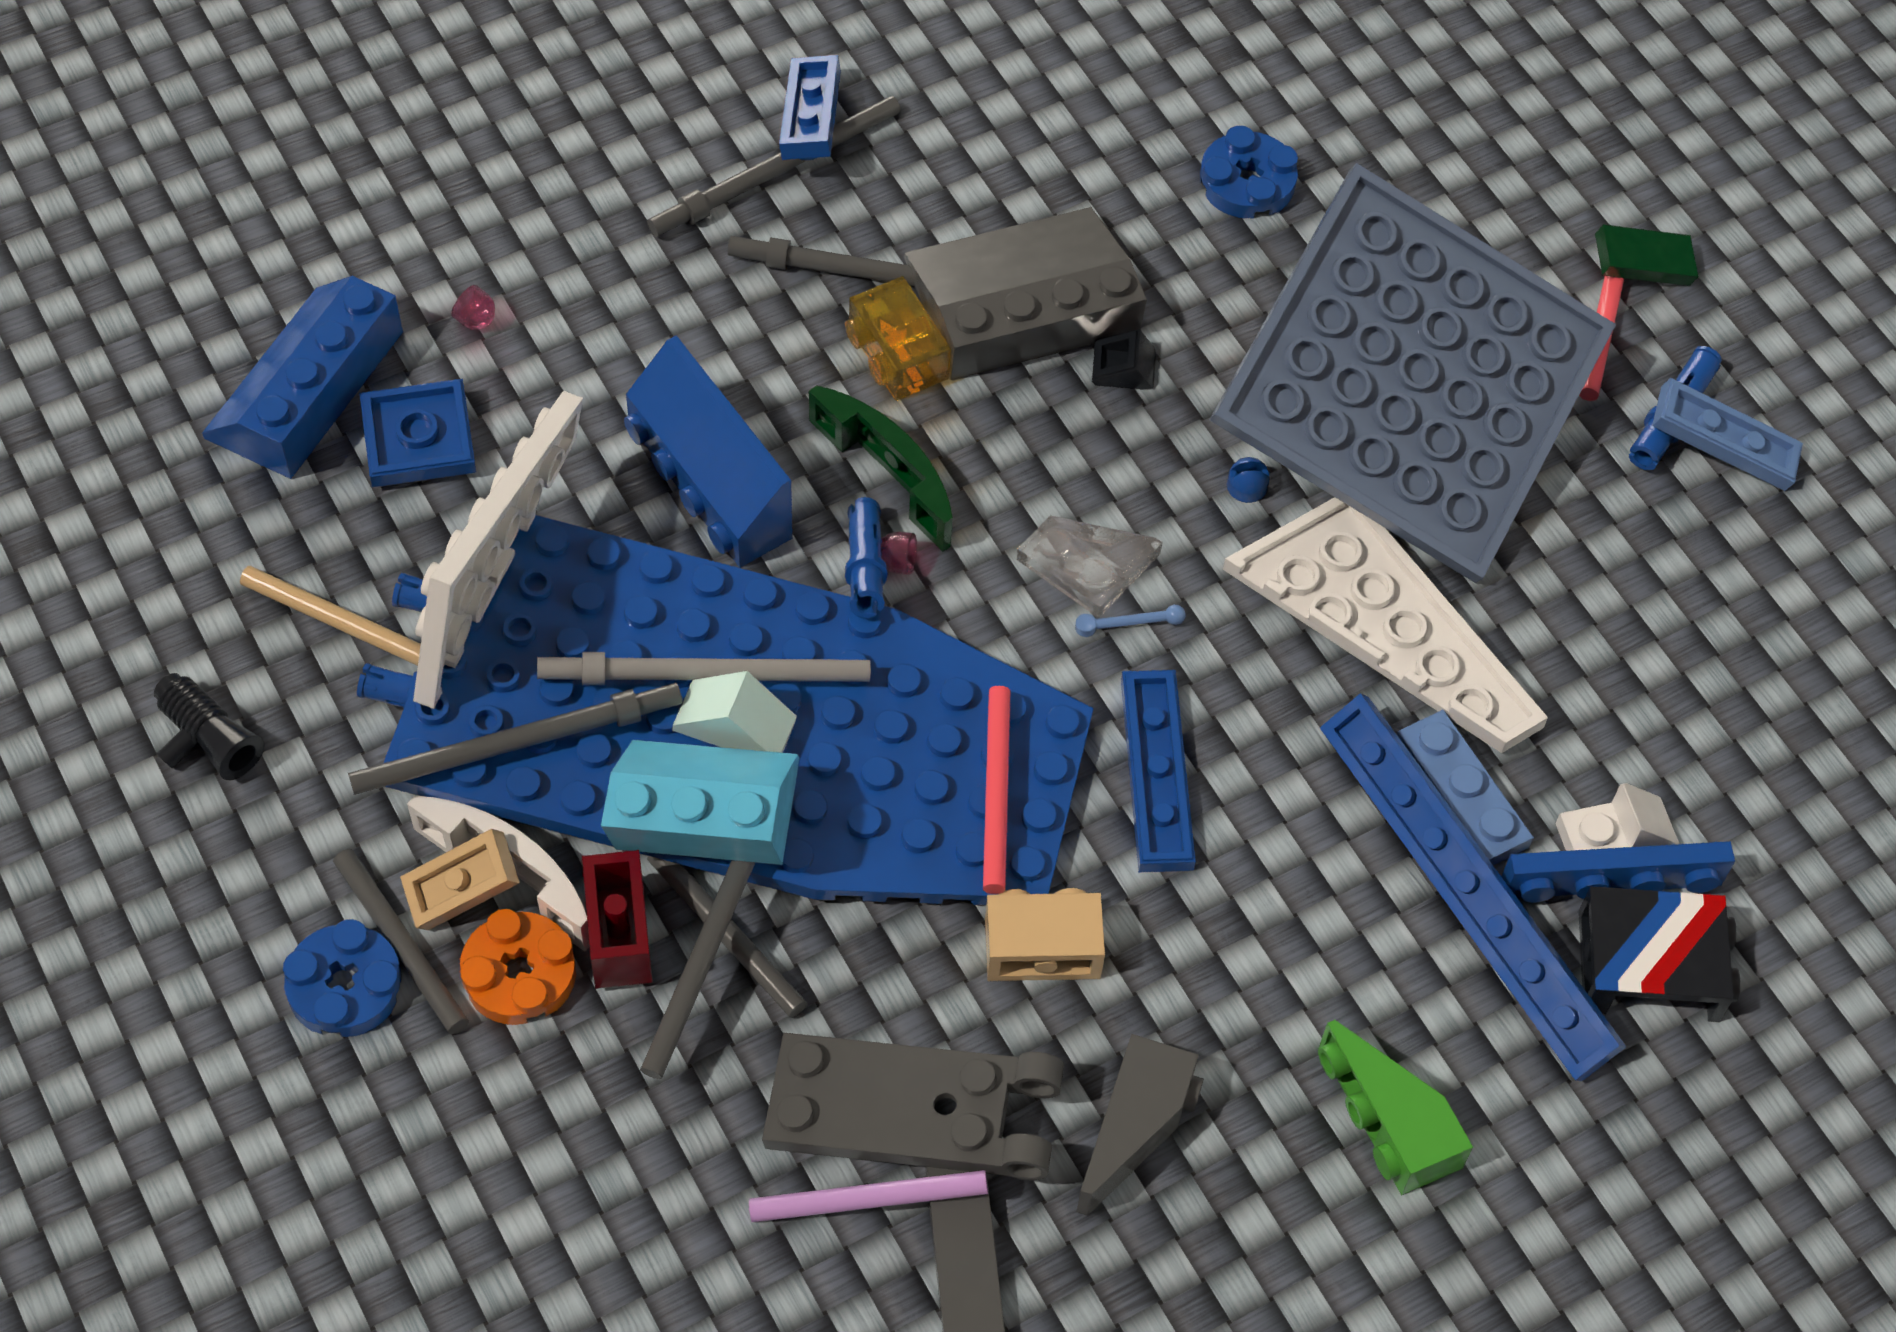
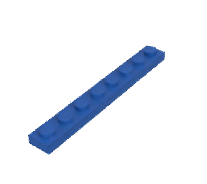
[1320,693,1627,1081]

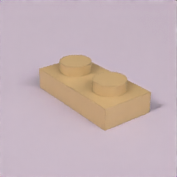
[400,829,520,930]

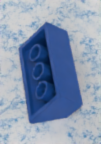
[202,276,403,479]
[624,335,793,568]

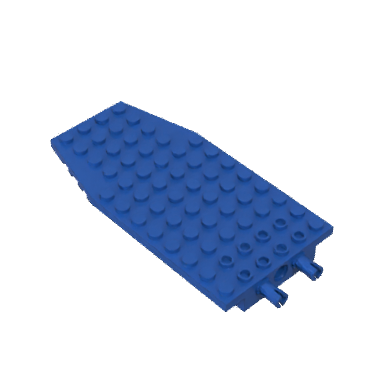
[357,515,1094,905]

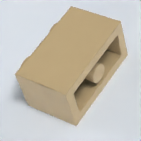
[985,888,1105,981]

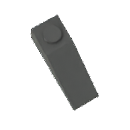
[1076,1034,1204,1216]

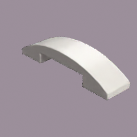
[407,796,590,952]

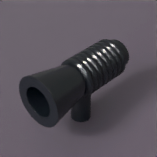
[154,673,265,780]

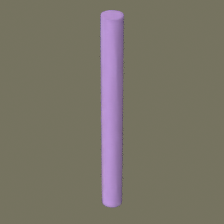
[749,1170,988,1222]

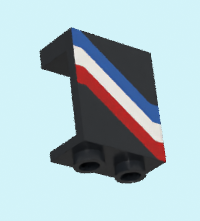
[1578,886,1740,1022]

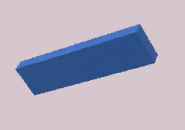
[1121,670,1196,873]

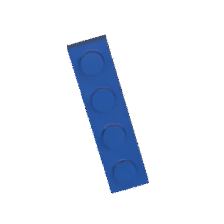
[1501,841,1735,903]

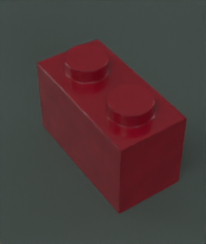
[582,850,653,989]

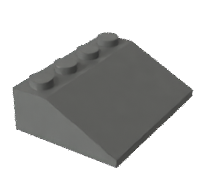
[904,207,1147,380]

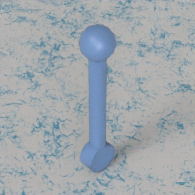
[1075,604,1186,637]

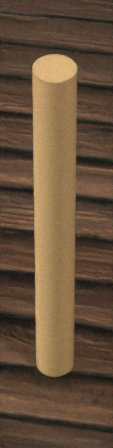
[240,566,421,666]

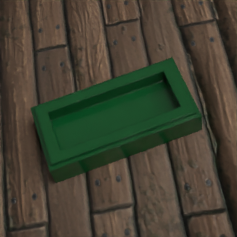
[1595,224,1699,286]

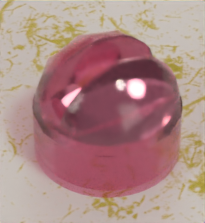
[451,285,495,330]
[881,532,917,575]

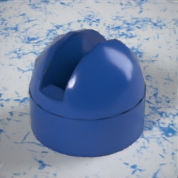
[1227,457,1270,503]

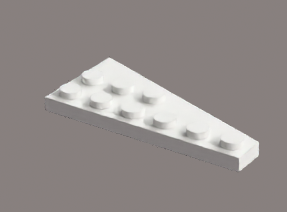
[413,391,583,709]
[1223,497,1548,753]

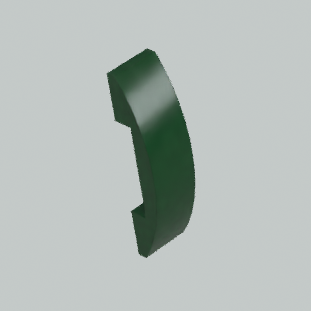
[809,385,953,552]

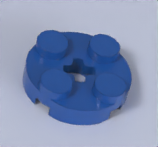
[1200,126,1298,219]
[283,919,402,1037]

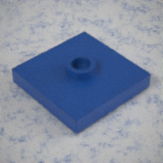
[359,378,476,487]

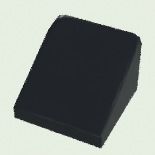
[1092,329,1156,390]

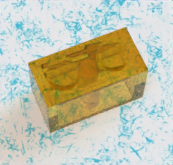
[845,276,951,401]

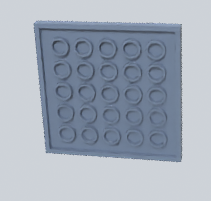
[1209,163,1616,583]

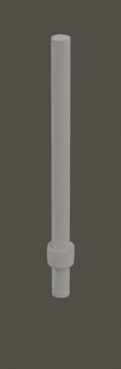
[537,652,871,685]

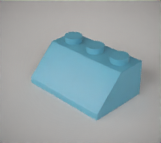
[601,740,800,865]

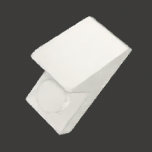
[1555,783,1679,851]

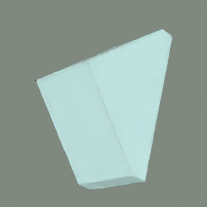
[672,671,796,753]

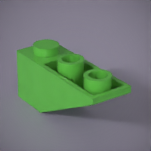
[1318,1020,1473,1195]

